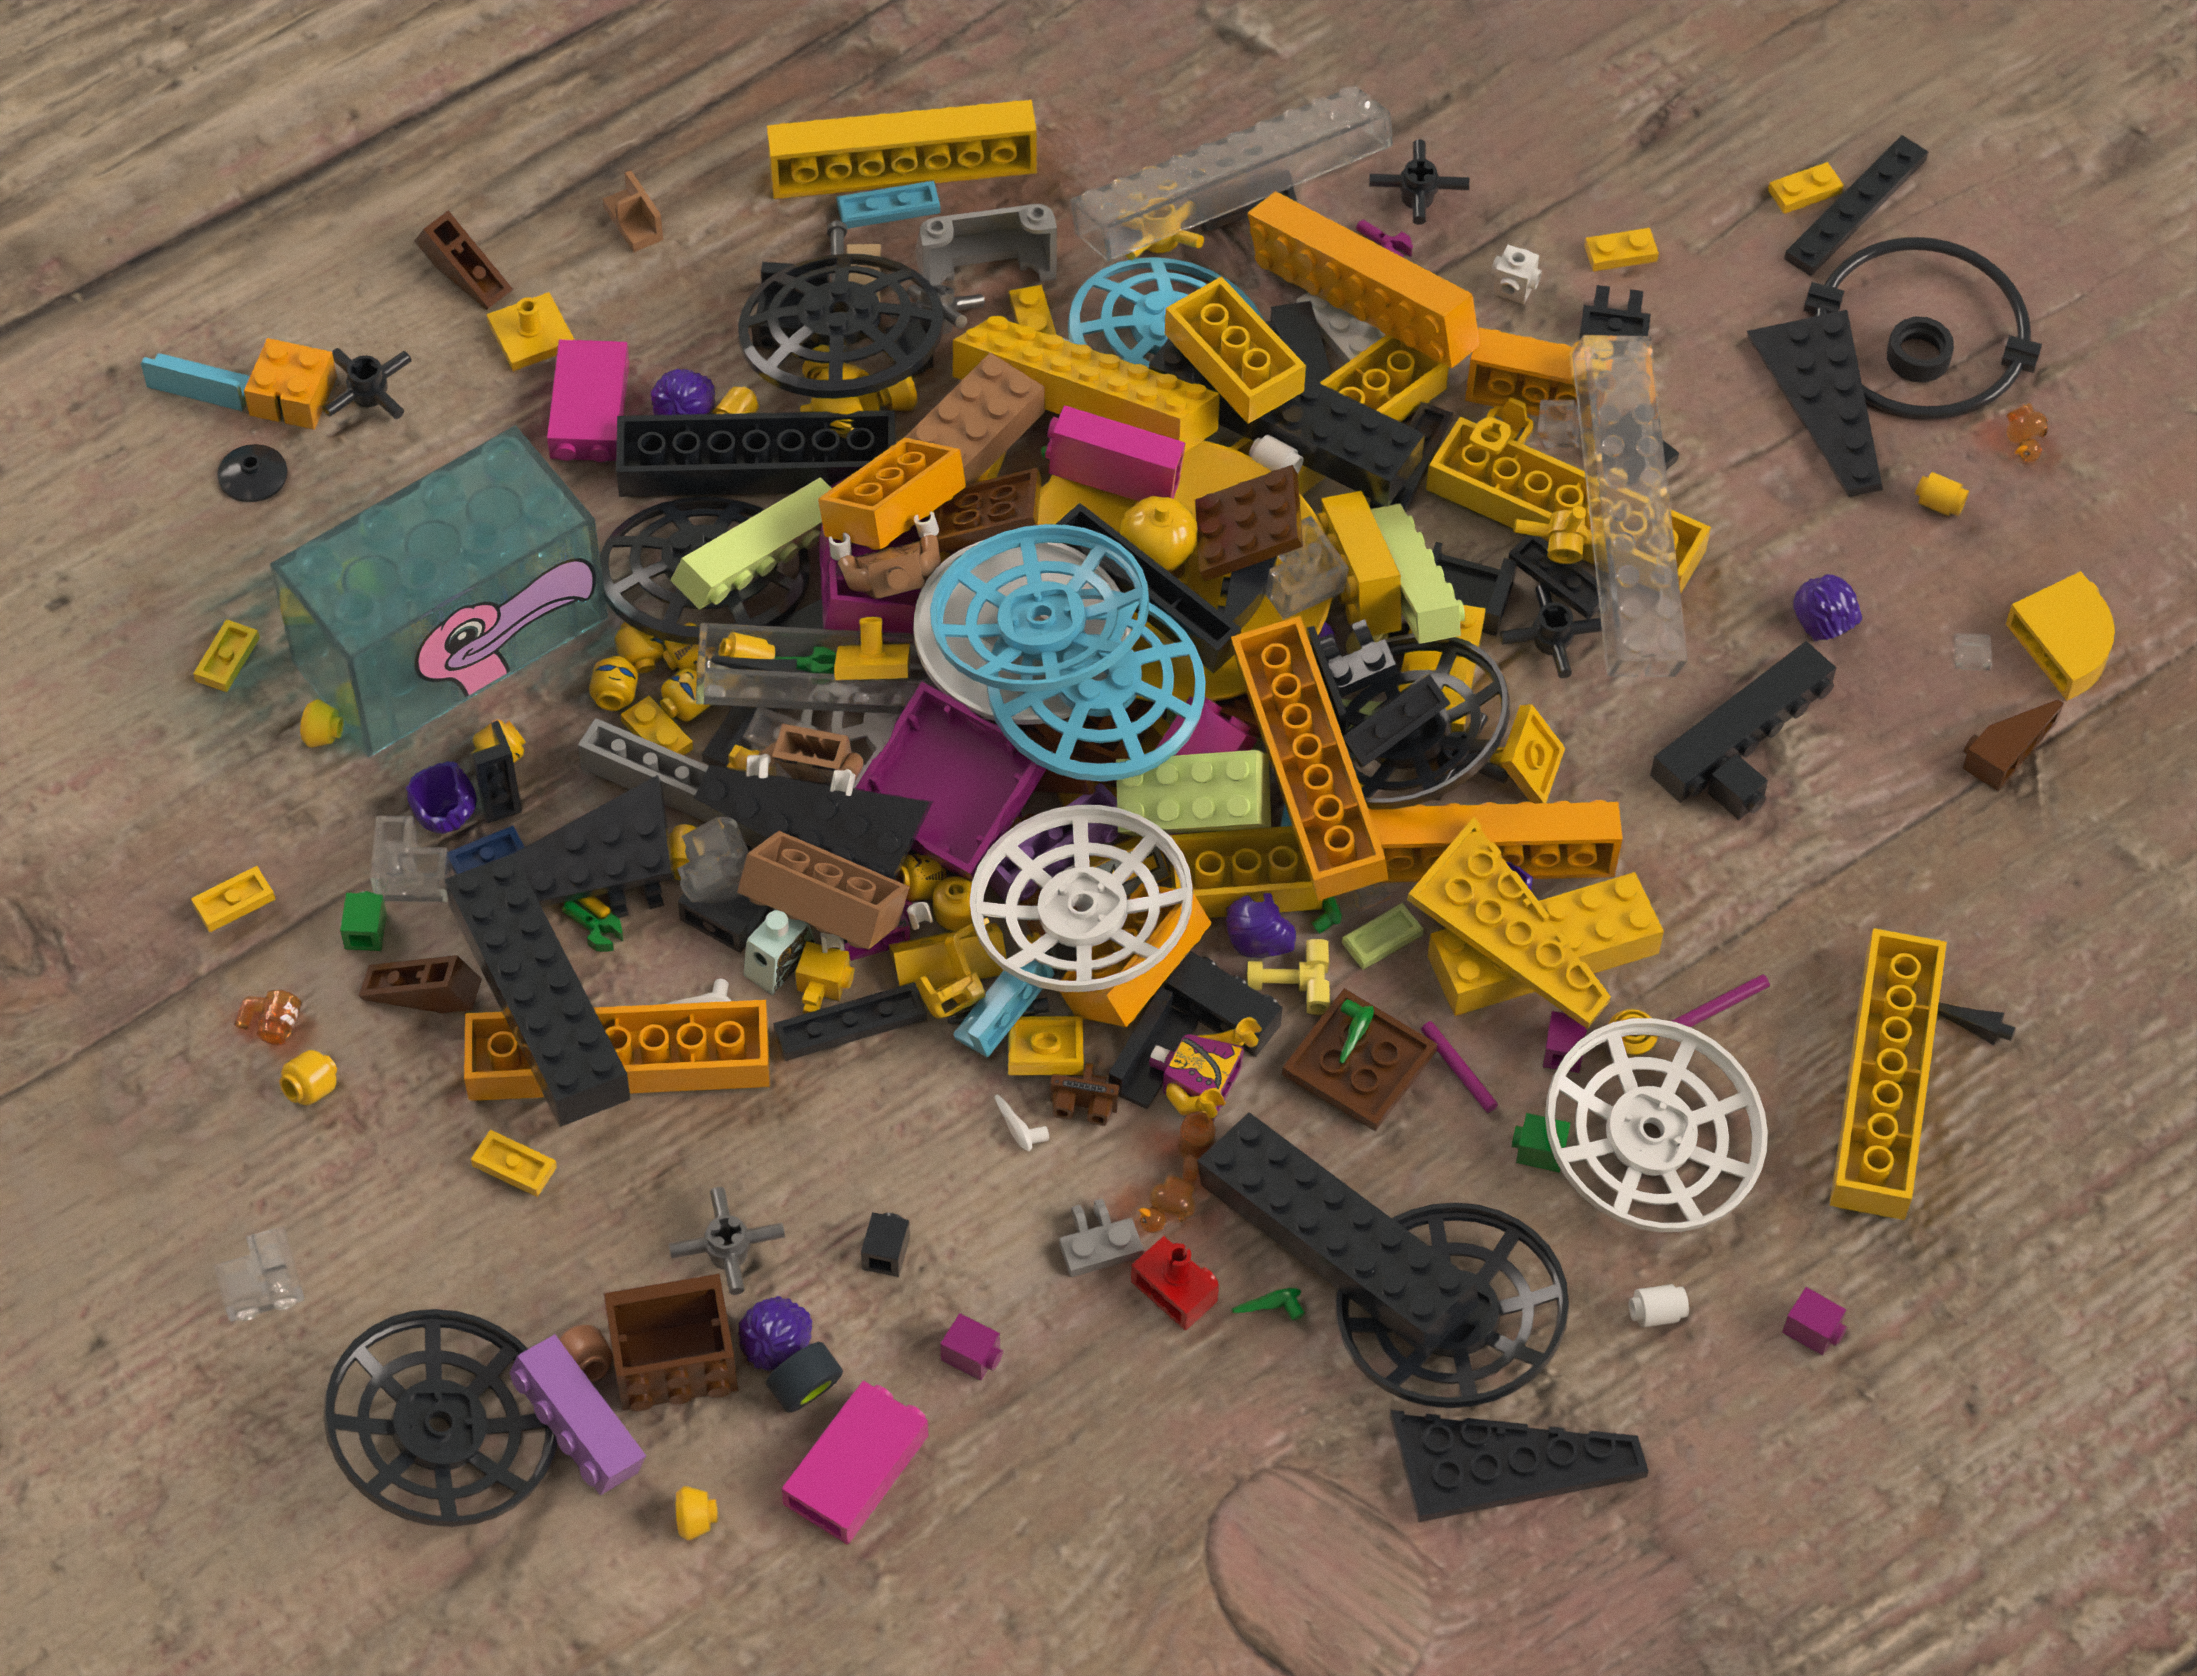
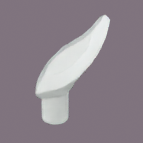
[667,979,732,1004]
[995,1094,1049,1151]

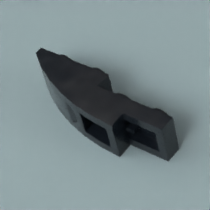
[1217,556,1278,629]

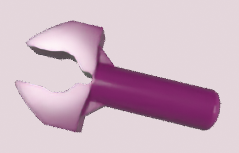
[1356,219,1413,258]

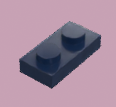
[446,825,525,875]

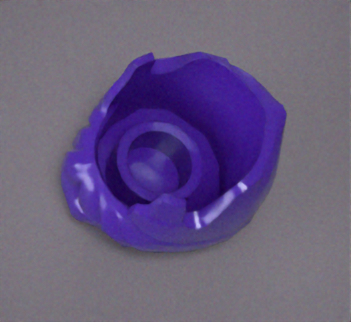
[1226,893,1296,958]

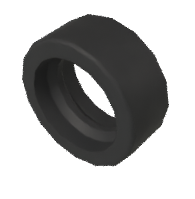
[1887,316,1954,382]

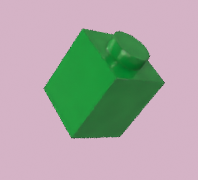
[340,891,387,951]
[1511,1113,1571,1173]

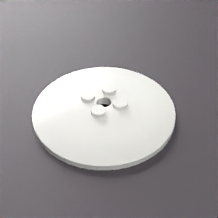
[913,540,1131,725]

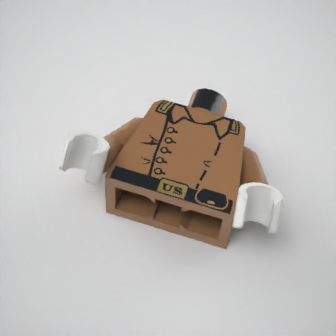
[829,511,941,599]
[746,723,863,796]

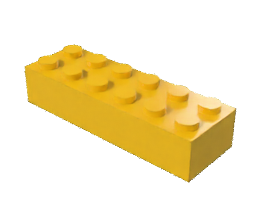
[1427,872,1664,1016]

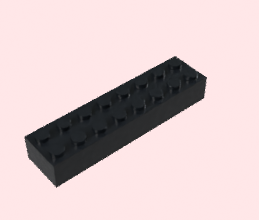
[1149,338,1425,507]
[616,410,896,497]
[444,853,631,1127]
[1197,1112,1478,1357]

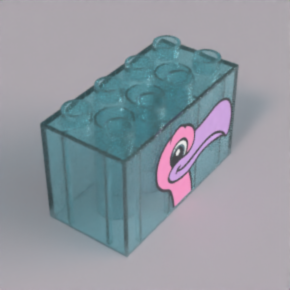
[270,425,608,758]

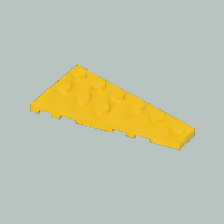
[1407,817,1611,1029]

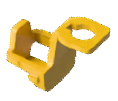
[1469,397,1534,454]
[914,917,990,1019]

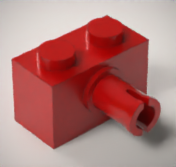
[1131,1236,1219,1331]

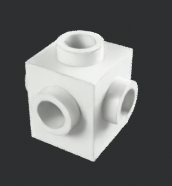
[1491,245,1542,305]

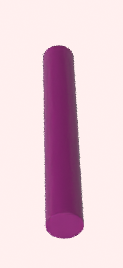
[1671,974,1770,1027]
[1420,1021,1498,1113]

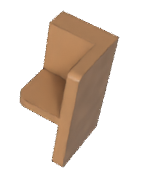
[603,170,663,253]

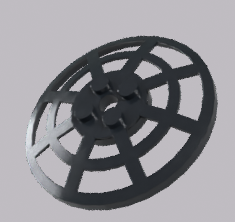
[738,254,944,399]
[598,497,810,645]
[1344,633,1510,809]
[1336,1202,1569,1408]
[324,1309,558,1527]

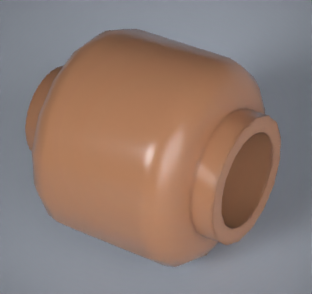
[559,1325,613,1382]

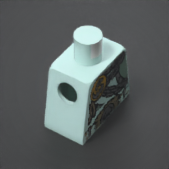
[744,909,816,995]

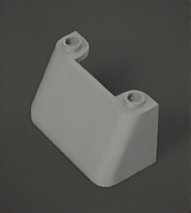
[916,204,1057,285]

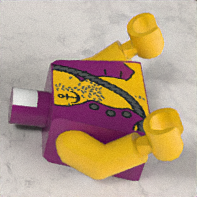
[1149,1017,1262,1122]

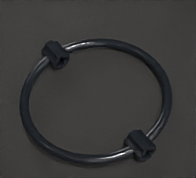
[1803,237,2042,419]

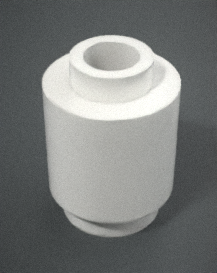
[1249,435,1303,473]
[1629,1284,1689,1328]

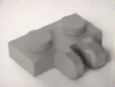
[1059,1198,1144,1277]

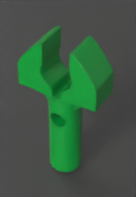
[774,647,836,682]
[562,901,623,952]

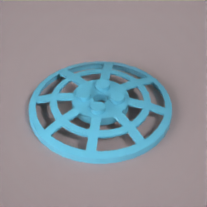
[1068,257,1265,369]
[930,524,1149,692]
[986,588,1206,781]

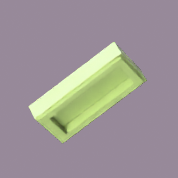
[1342,903,1424,970]

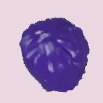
[650,369,716,415]
[1793,574,1863,642]
[406,761,477,834]
[738,1296,812,1372]

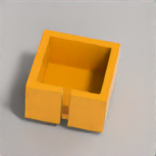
[244,338,337,430]

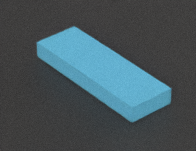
[836,181,941,229]

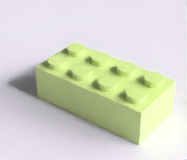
[1116,750,1271,836]

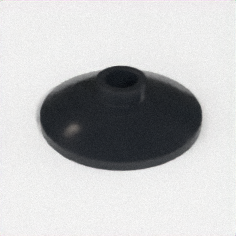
[218,444,288,502]

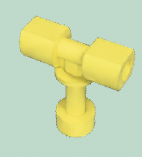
[1247,939,1330,1015]

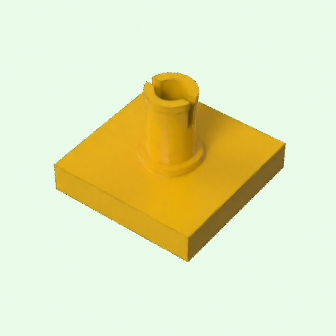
[486,292,575,371]
[834,617,910,680]
[1490,704,1565,804]

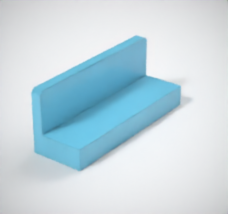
[141,353,250,411]
[953,960,1055,1057]

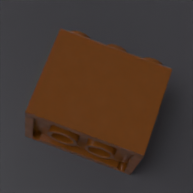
[603,1273,738,1412]

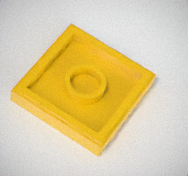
[1008,1016,1084,1075]

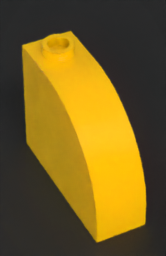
[2006,571,2115,701]

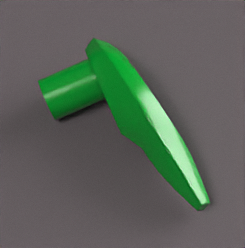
[1311,896,1342,934]
[1339,999,1374,1064]
[1232,1287,1306,1321]

